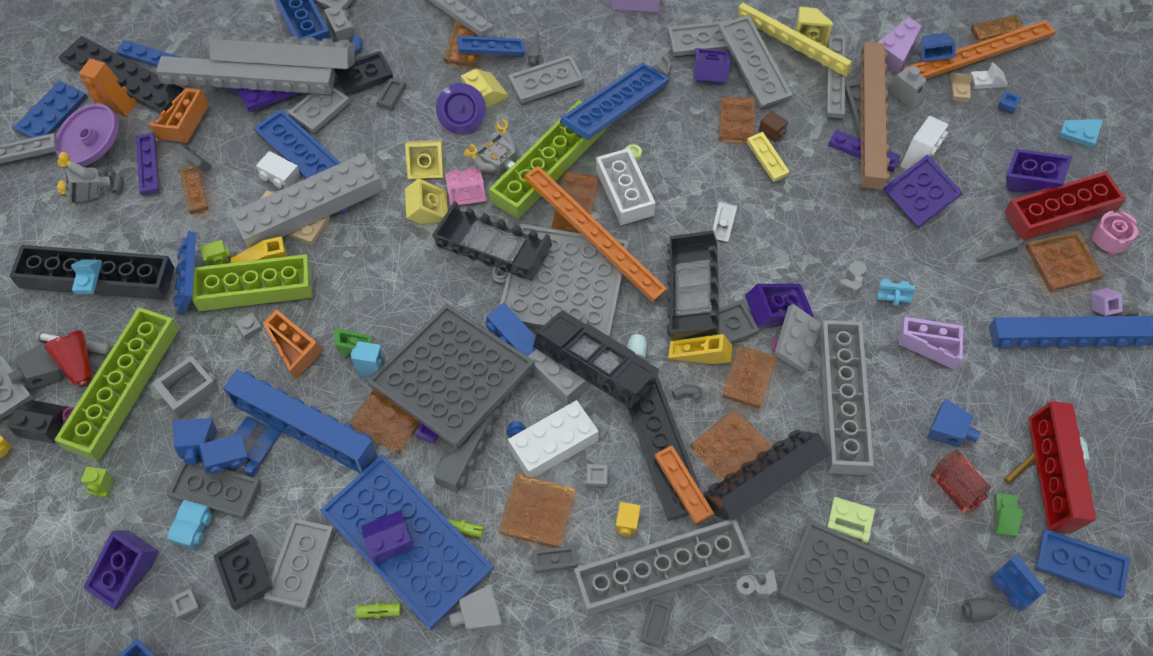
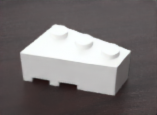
[900,116,949,170]

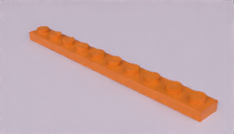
[902,20,1056,79]
[524,166,667,303]

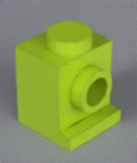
[200,240,232,266]
[81,466,115,498]

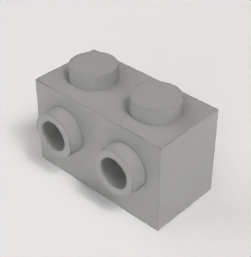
[324,4,355,42]

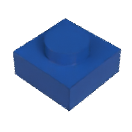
[997,91,1021,113]

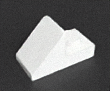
[971,62,1008,89]
[712,202,737,242]

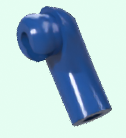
[351,35,363,54]

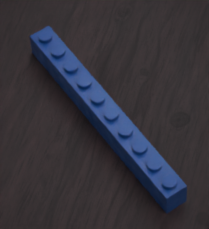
[989,316,1153,348]

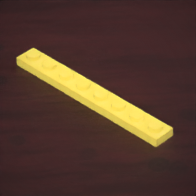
[739,3,852,77]

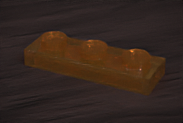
[970,14,1024,41]
[179,165,209,215]

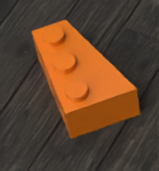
[79,58,137,117]
[148,88,209,143]
[263,309,324,379]

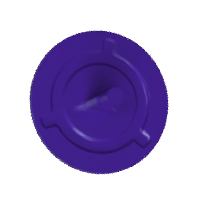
[436,83,486,134]

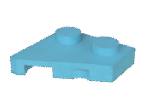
[1059,119,1103,148]

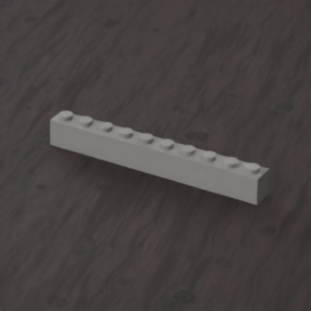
[156,56,334,94]

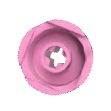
[1092,211,1139,255]

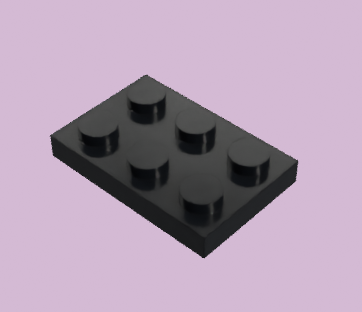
[334,50,393,95]
[213,534,274,611]

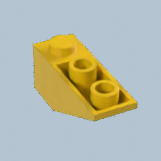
[231,236,288,263]

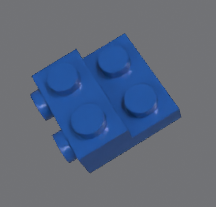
[991,555,1047,612]

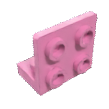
[445,167,486,206]

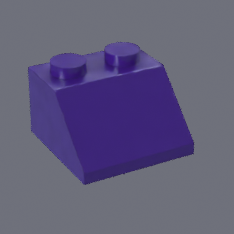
[693,48,730,84]
[361,510,415,565]

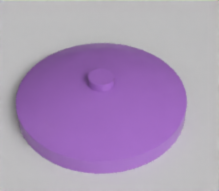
[56,103,119,166]

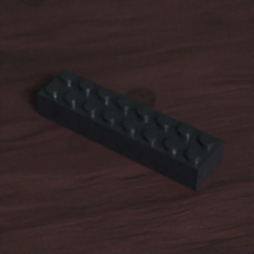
[9,245,175,300]

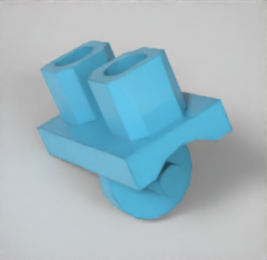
[876,279,915,306]

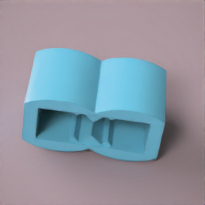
[167,500,212,550]

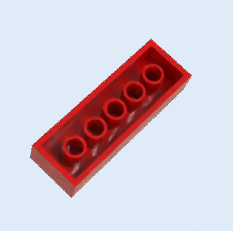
[1004,171,1126,241]
[1028,401,1096,534]

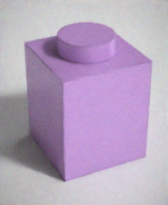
[1090,288,1123,316]

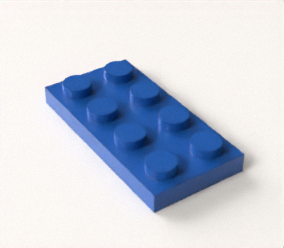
[13,81,88,138]
[174,231,196,315]
[1035,529,1130,599]

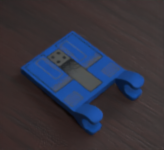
[233,416,282,477]

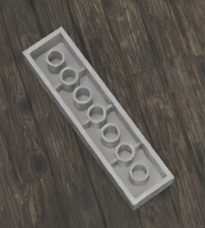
[209,32,355,69]
[230,153,383,248]
[819,320,874,475]
[574,519,751,617]

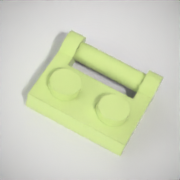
[827,497,875,544]

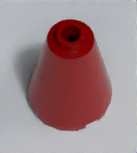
[44,330,93,387]

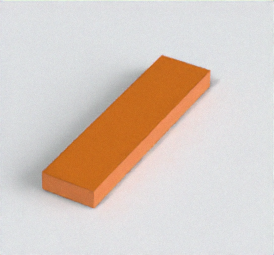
[654,446,714,525]

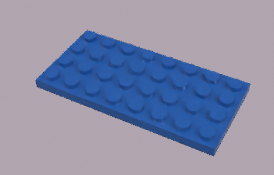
[320,454,494,630]

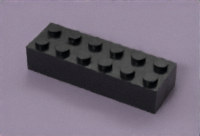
[703,430,830,521]

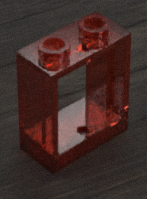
[931,449,991,513]

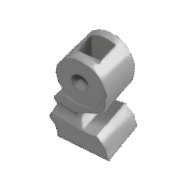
[836,261,867,299]
[735,570,778,600]

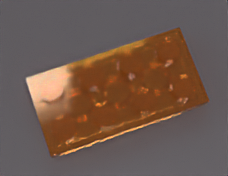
[551,172,599,233]

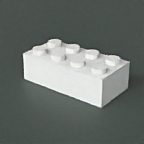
[596,148,656,226]
[508,400,598,481]

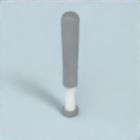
[35,330,111,355]

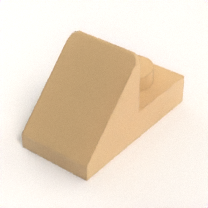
[951,73,973,102]

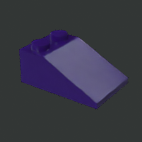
[1006,149,1072,192]
[745,283,814,328]
[83,530,159,610]

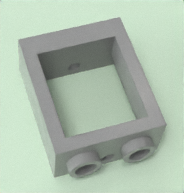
[151,355,219,418]

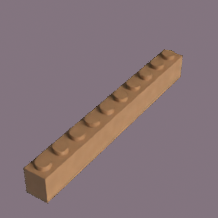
[860,42,890,189]

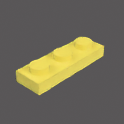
[747,132,790,182]

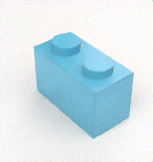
[351,341,386,378]

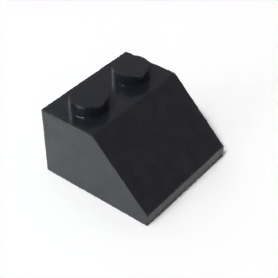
[7,400,68,444]

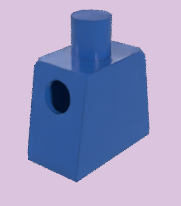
[921,33,955,62]
[927,399,981,447]
[173,418,217,465]

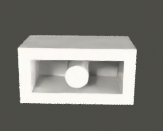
[256,151,301,189]

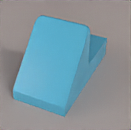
[71,260,102,294]

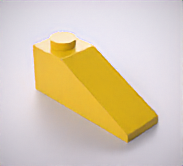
[668,334,732,364]

